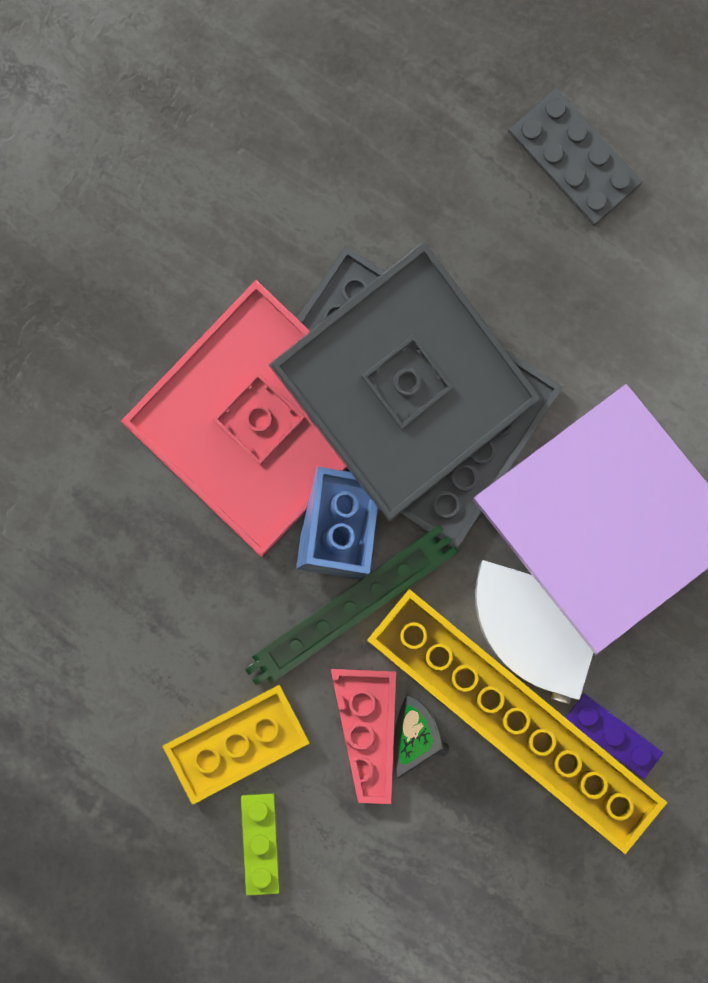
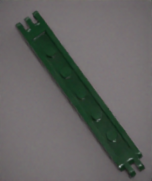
[245,525,459,685]

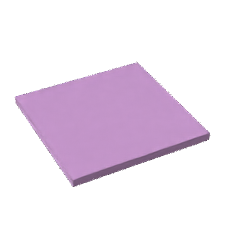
[473,384,708,655]

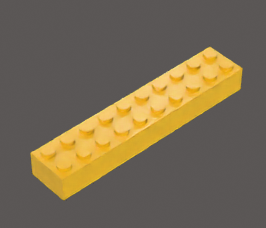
[367,589,668,854]

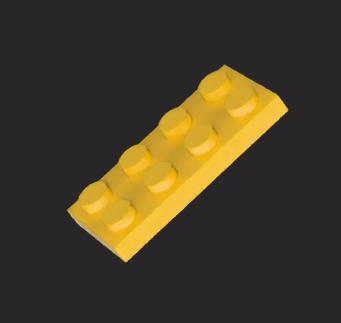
[162,685,310,805]

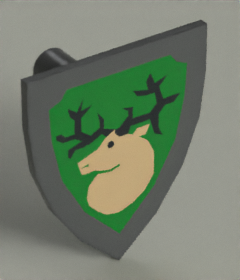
[394,695,449,778]

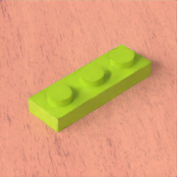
[241,793,280,896]

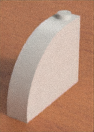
[475,560,593,704]

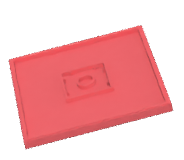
[121,280,347,557]

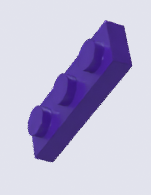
[565,693,663,779]

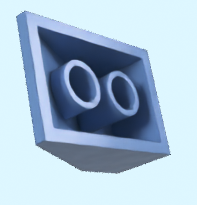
[296,467,378,580]

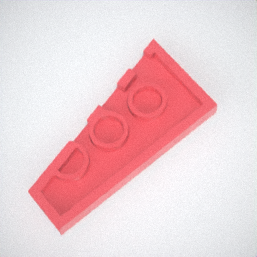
[331,669,396,804]

